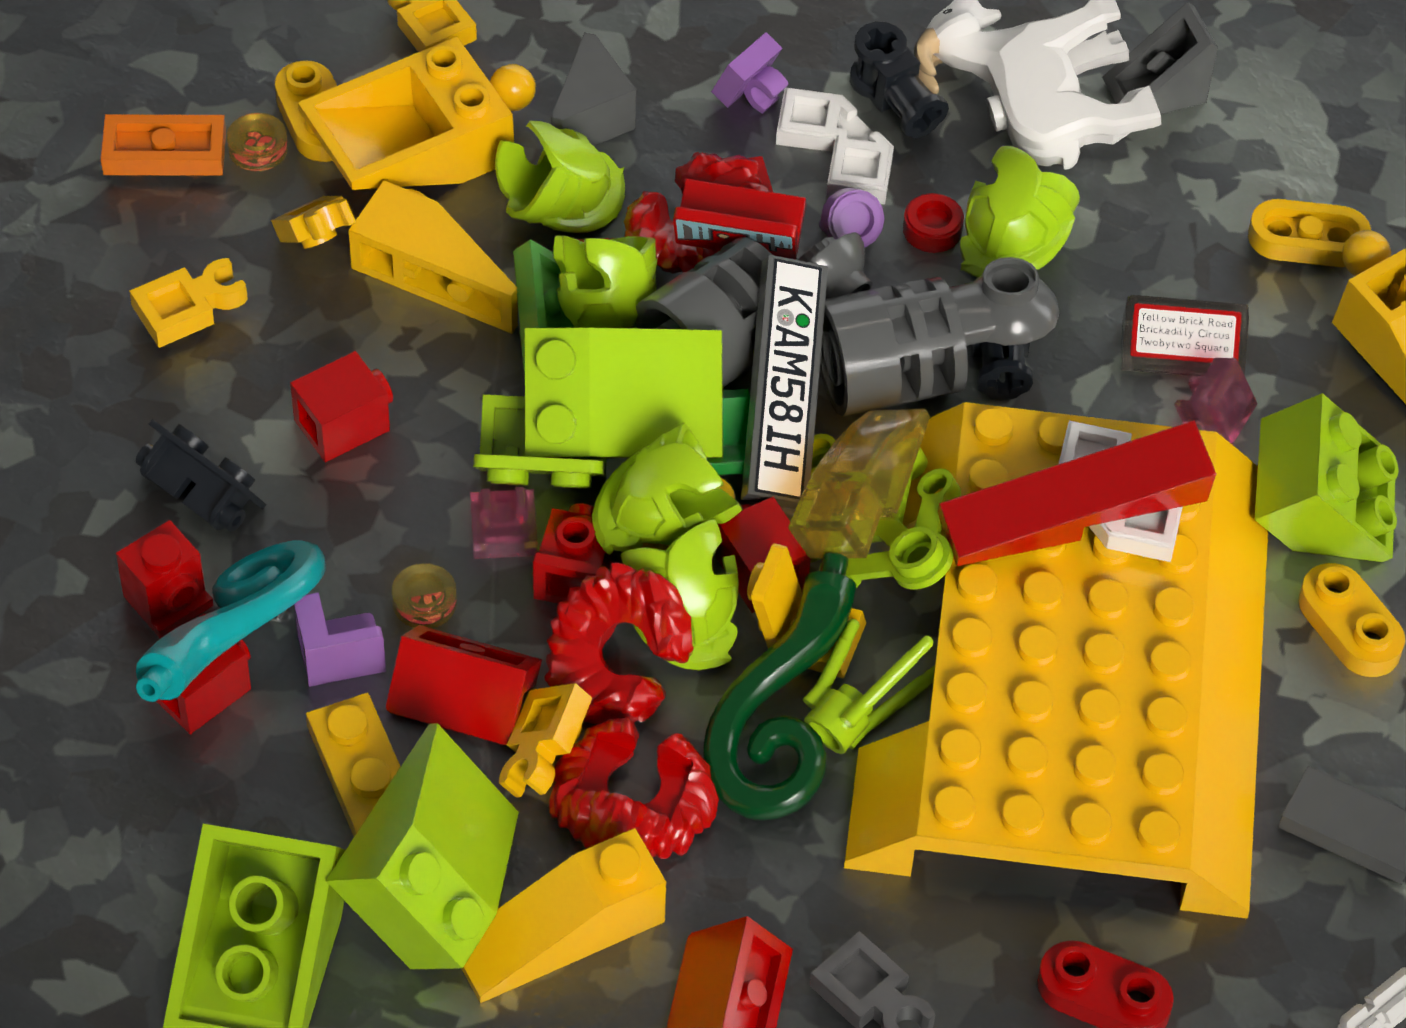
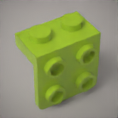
[473,394,607,489]

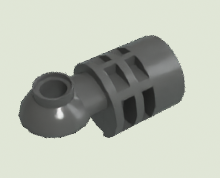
[636,232,873,388]
[820,257,1060,417]

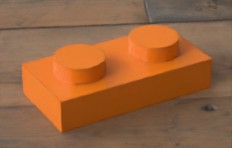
[101,114,226,176]

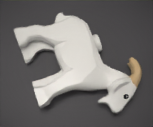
[914,0,1162,170]

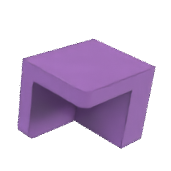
[294,592,386,687]

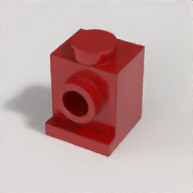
[533,503,614,604]
[116,520,214,639]

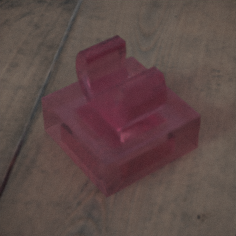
[1174,358,1258,445]
[470,487,537,559]

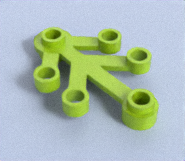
[794,434,961,590]

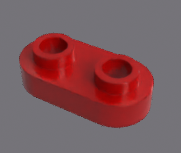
[1037,940,1174,1028]

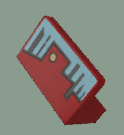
[673,179,806,260]

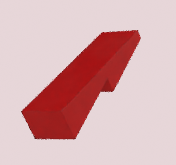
[937,420,1217,566]

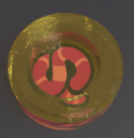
[227,113,288,171]
[392,563,457,628]

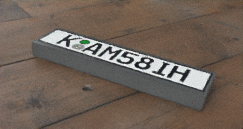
[741,255,828,510]

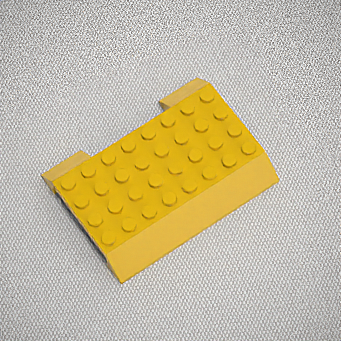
[844,402,1268,919]

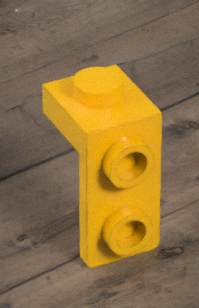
[747,543,866,678]

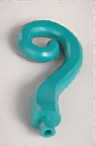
[136,540,326,702]

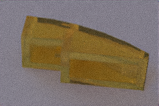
[788,409,930,558]

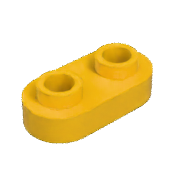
[275,60,337,162]
[1248,199,1371,267]
[1298,563,1405,677]

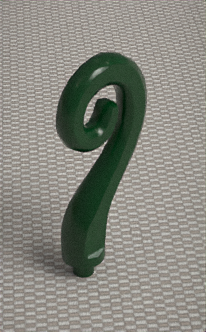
[703,552,857,821]

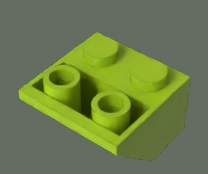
[1255,393,1399,562]

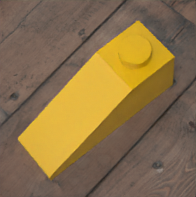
[348,180,518,334]
[461,828,666,1004]

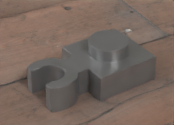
[810,931,935,1028]

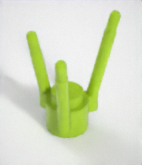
[803,619,935,754]

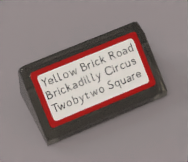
[1121,295,1249,380]

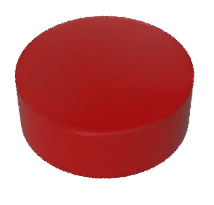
[903,193,964,253]

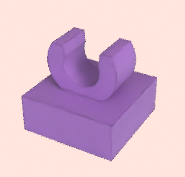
[711,32,789,114]

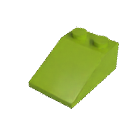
[525,328,723,459]
[325,723,519,969]
[163,823,345,1028]

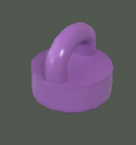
[819,187,884,248]

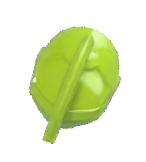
[495,121,625,233]
[960,146,1080,278]
[553,235,657,329]
[592,423,742,555]
[621,520,739,670]

